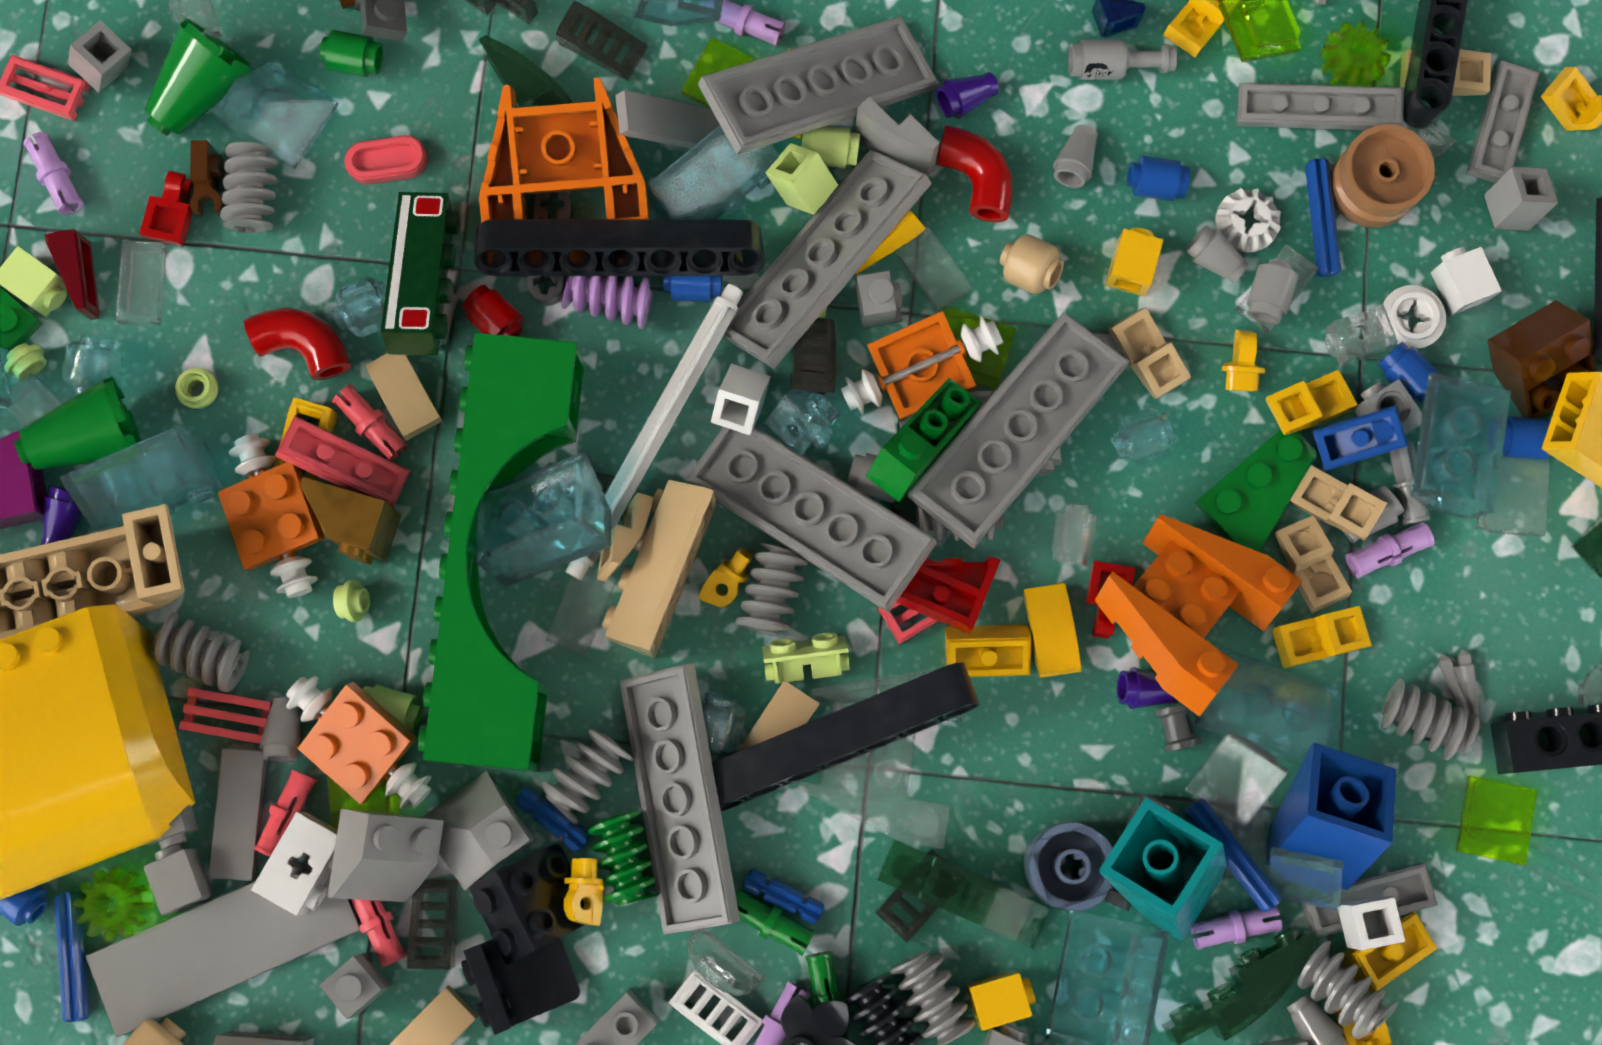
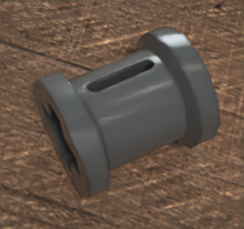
[1154,704,1202,752]

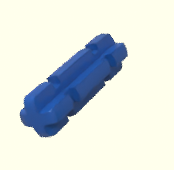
[514,786,591,852]
[743,869,824,924]

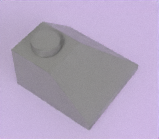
[422,770,536,891]

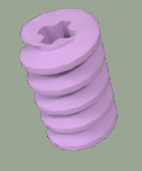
[562,276,653,330]

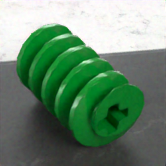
[588,811,659,906]

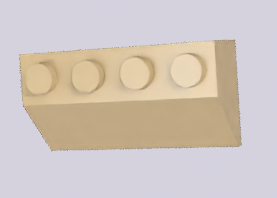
[602,480,717,658]

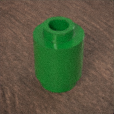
[320,30,383,77]

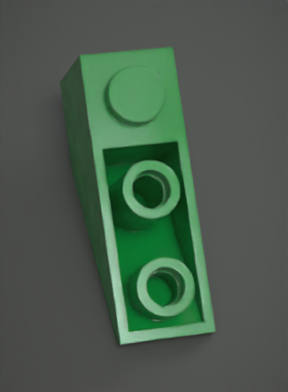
[866,377,982,502]

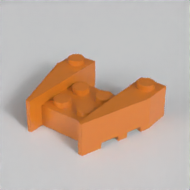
[479,78,651,223]
[1094,514,1303,717]

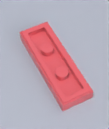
[275,416,411,508]

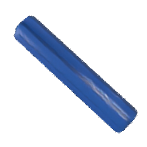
[1305,158,1341,277]
[1185,798,1282,912]
[54,891,89,1022]

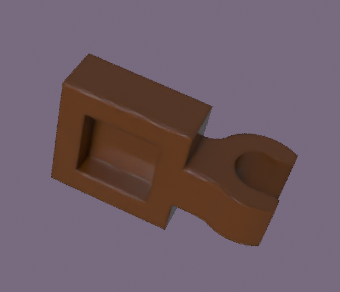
[190,140,225,217]

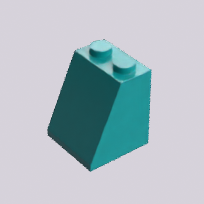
[1098,798,1227,941]

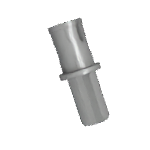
[1389,441,1430,525]

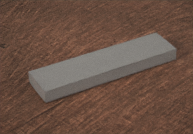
[1236,83,1404,130]

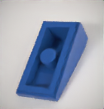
[1312,405,1409,471]

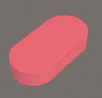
[344,135,428,185]

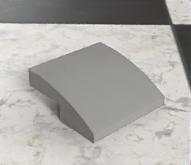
[855,97,940,176]

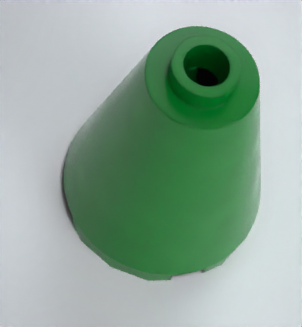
[145,17,254,136]
[14,376,144,470]

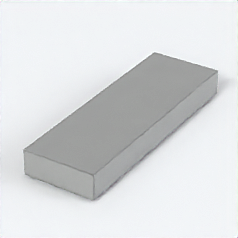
[1466,60,1540,183]
[615,90,724,154]
[208,749,267,881]
[1299,863,1438,938]

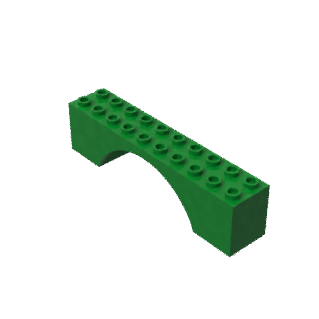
[418,333,585,772]

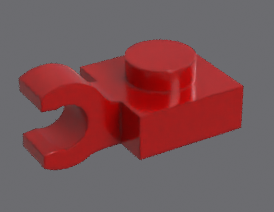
[139,171,193,247]
[1085,561,1136,639]

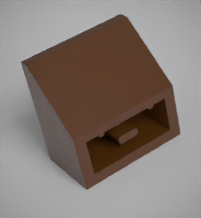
[1488,300,1596,418]

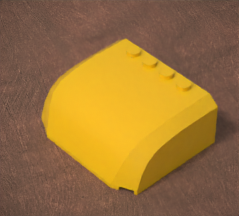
[0,604,196,900]

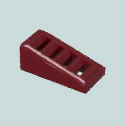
[44,229,100,320]

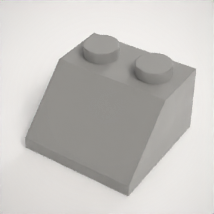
[327,808,444,902]

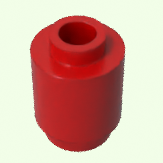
[462,285,523,337]

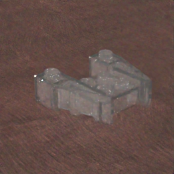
[796,670,963,849]

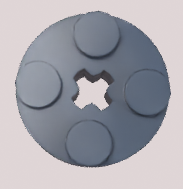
[1023,822,1113,911]

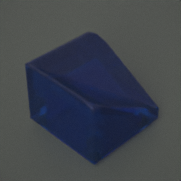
[1092,0,1146,38]

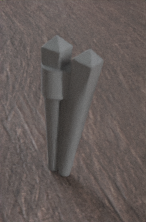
[1437,649,1482,730]

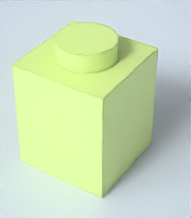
[765,143,838,215]
[0,246,67,317]

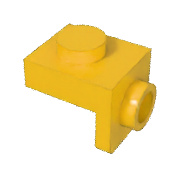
[1540,66,1602,131]

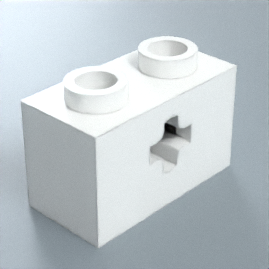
[251,812,338,916]

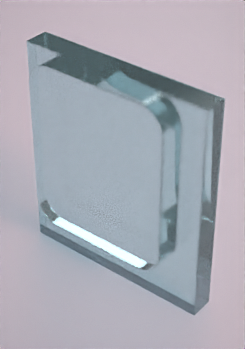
[1270,847,1344,911]

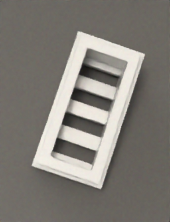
[669,966,763,1045]

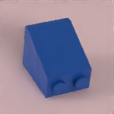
[1266,742,1396,890]

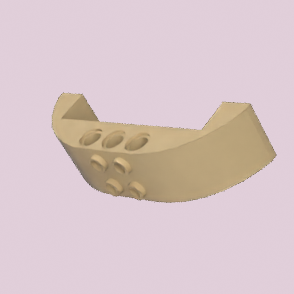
[0,504,184,639]

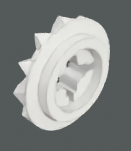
[1215,188,1281,252]
[1378,285,1446,349]

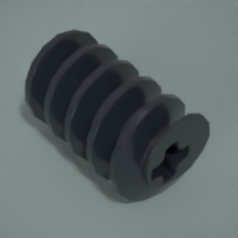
[844,972,922,1045]

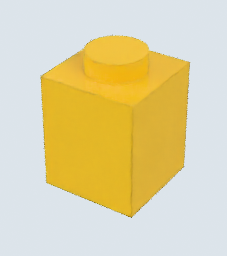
[1104,228,1164,297]
[966,970,1036,1031]

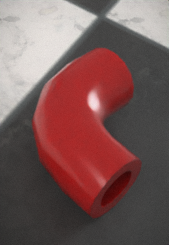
[936,125,1012,223]
[243,307,351,380]

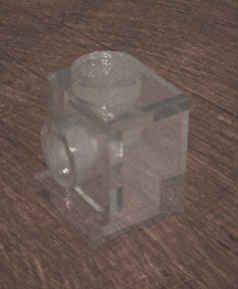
[1325,304,1398,367]

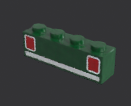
[381,192,460,355]

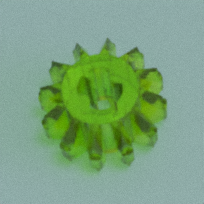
[1319,20,1392,87]
[73,867,153,942]

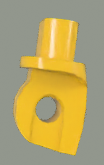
[1221,329,1265,392]
[698,548,754,607]
[564,858,604,926]

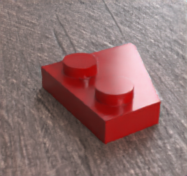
[896,557,1000,634]

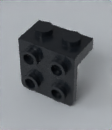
[468,844,584,966]
[461,938,580,1035]

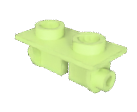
[762,633,850,684]

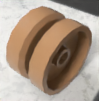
[1331,124,1435,228]

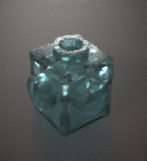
[765,381,841,455]

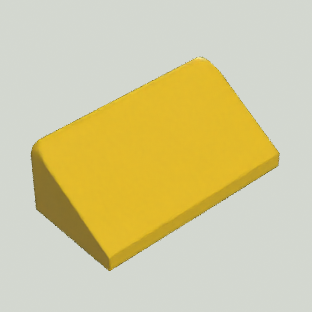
[945,624,1031,677]

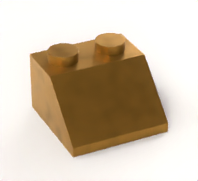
[300,477,401,565]

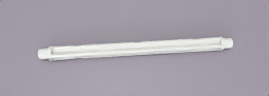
[565,284,744,581]

